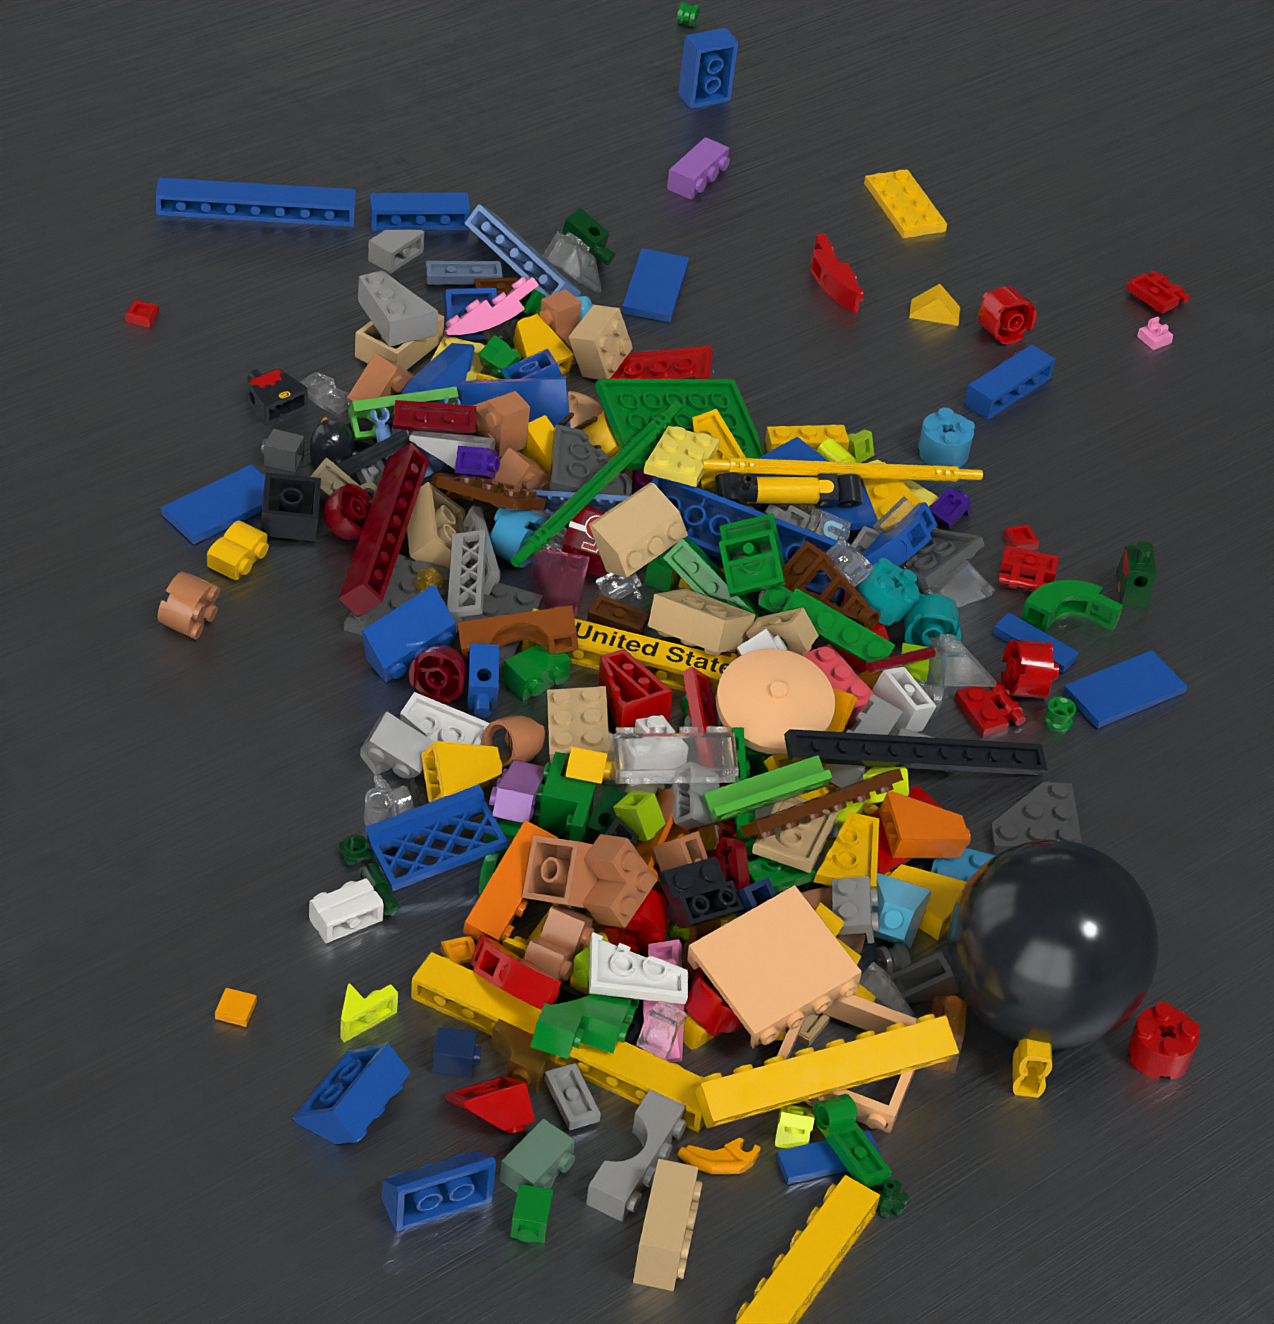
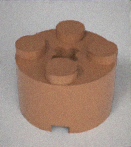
[157,571,220,640]

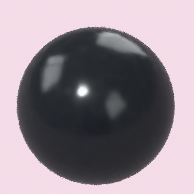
[948,839,1159,1049]

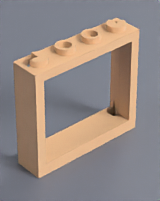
[777,995,916,1134]

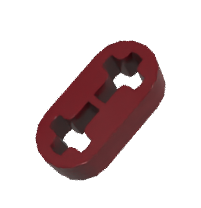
[715,837,750,891]

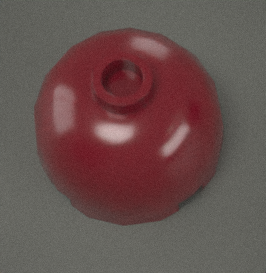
[323,483,371,540]
[409,645,469,705]

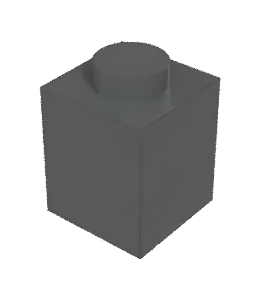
[261,429,304,473]

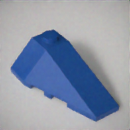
[401,343,475,405]

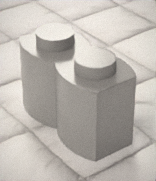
[672,762,719,835]

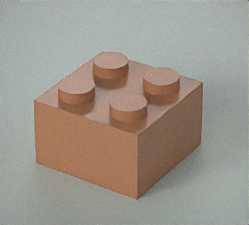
[522,835,599,909]

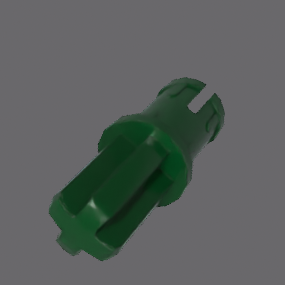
[360,863,400,917]

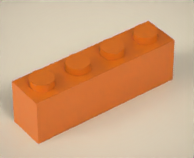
[462,820,558,943]

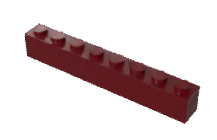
[338,443,430,616]

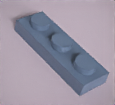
[426,261,502,285]

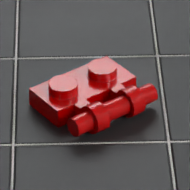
[1126,271,1190,314]
[998,545,1059,593]
[954,678,1026,738]

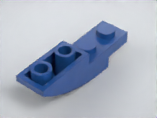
[853,502,937,579]

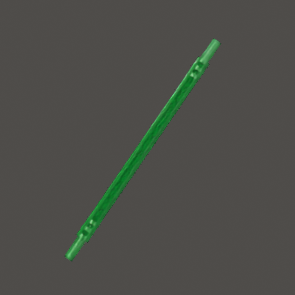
[510,401,683,567]

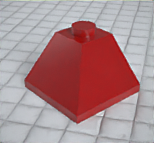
[444,1075,535,1133]

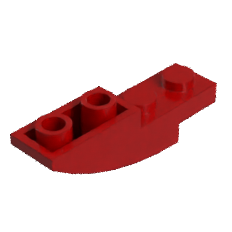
[810,233,863,313]
[469,935,562,1010]

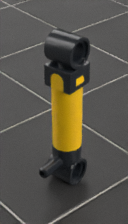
[715,472,862,508]

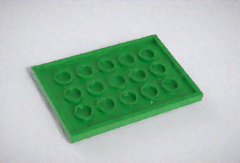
[594,379,766,470]

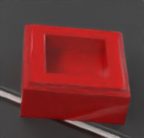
[125,300,159,328]
[1003,524,1039,550]

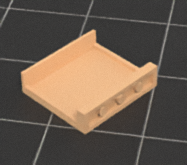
[687,885,862,1049]

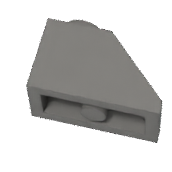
[368,230,424,273]

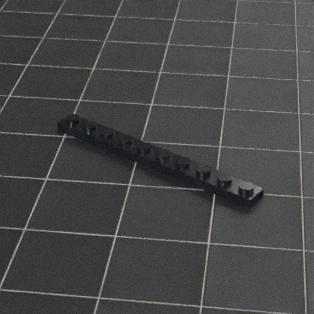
[784,729,1048,775]

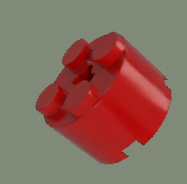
[978,286,1037,345]
[1001,640,1059,699]
[601,889,671,957]
[683,967,743,1036]
[1128,1002,1200,1079]

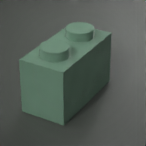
[499,1118,575,1193]

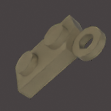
[310,457,377,504]

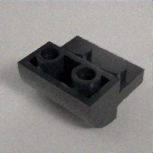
[658,856,744,929]

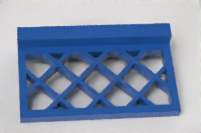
[365,784,508,891]

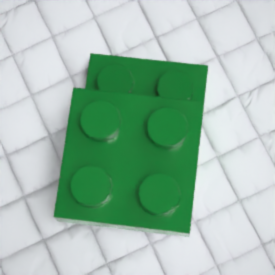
[719,513,786,597]
[534,751,596,843]
[712,835,816,893]

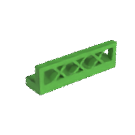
[348,387,459,440]
[703,755,832,824]

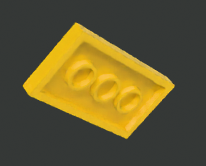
[864,169,947,238]

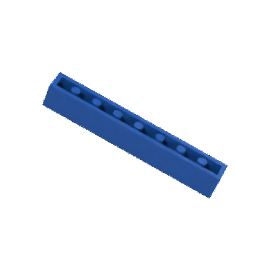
[155,177,356,227]

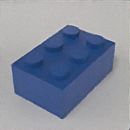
[678,28,738,109]

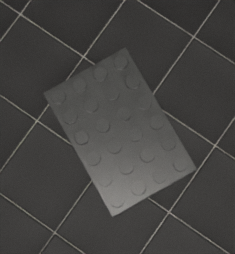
[344,554,543,677]

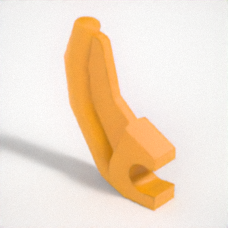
[678,1137,761,1174]

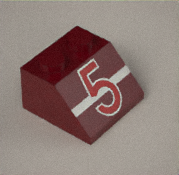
[561,506,616,580]

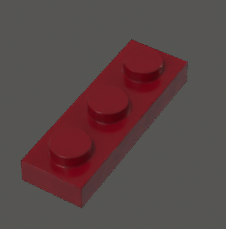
[393,400,477,435]

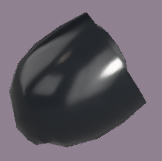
[310,417,355,468]

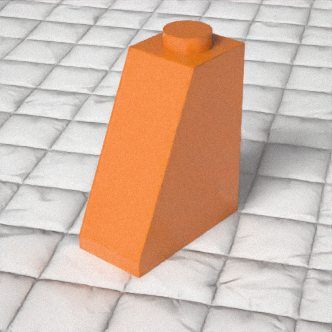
[879,791,971,858]

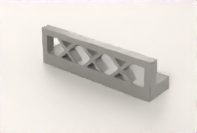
[447,529,487,633]

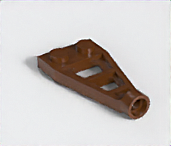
[782,540,880,630]

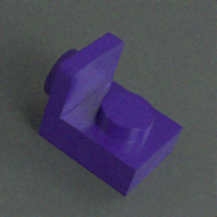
[455,446,500,479]
[930,487,972,529]

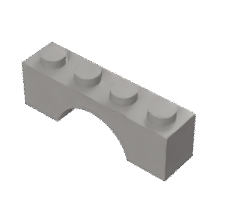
[586,1089,687,1222]

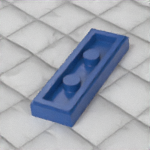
[993,612,1079,673]
[776,1130,882,1185]

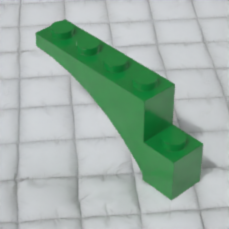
[758,585,895,663]
[530,994,640,1059]

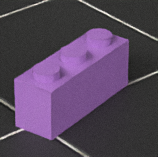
[667,137,730,200]
[489,760,546,823]

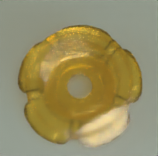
[416,567,443,592]

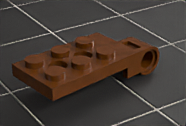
[429,473,546,510]

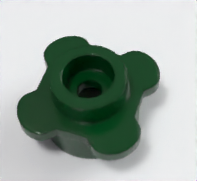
[338,835,373,865]

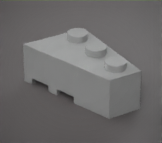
[358,271,438,347]
[824,694,903,788]

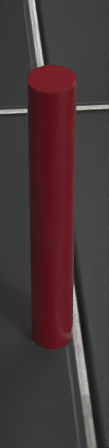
[866,647,936,673]

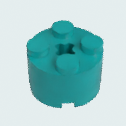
[855,558,920,625]
[903,594,961,659]

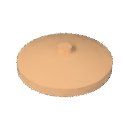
[716,648,835,755]

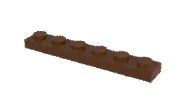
[741,768,903,840]

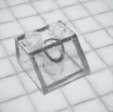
[542,231,601,293]
[929,634,996,687]

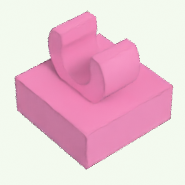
[1137,317,1174,350]

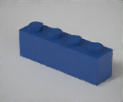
[369,192,470,231]
[964,344,1056,420]

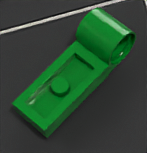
[813,1094,892,1188]

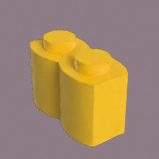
[207,520,269,581]
[1012,1039,1052,1098]

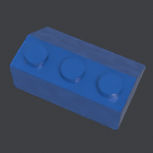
[362,585,457,683]
[292,1043,411,1144]
[382,1150,496,1232]

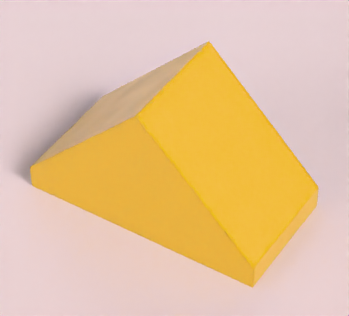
[909,284,960,326]

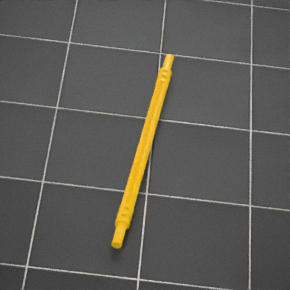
[702,457,983,482]

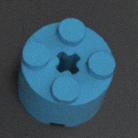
[918,408,975,468]
[489,507,547,568]

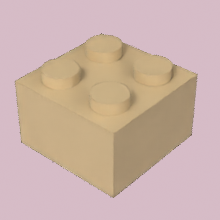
[568,305,633,379]

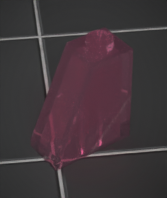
[532,549,590,619]

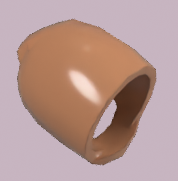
[480,715,545,767]

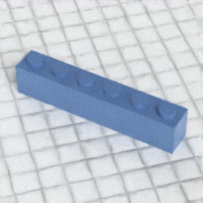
[464,204,582,297]

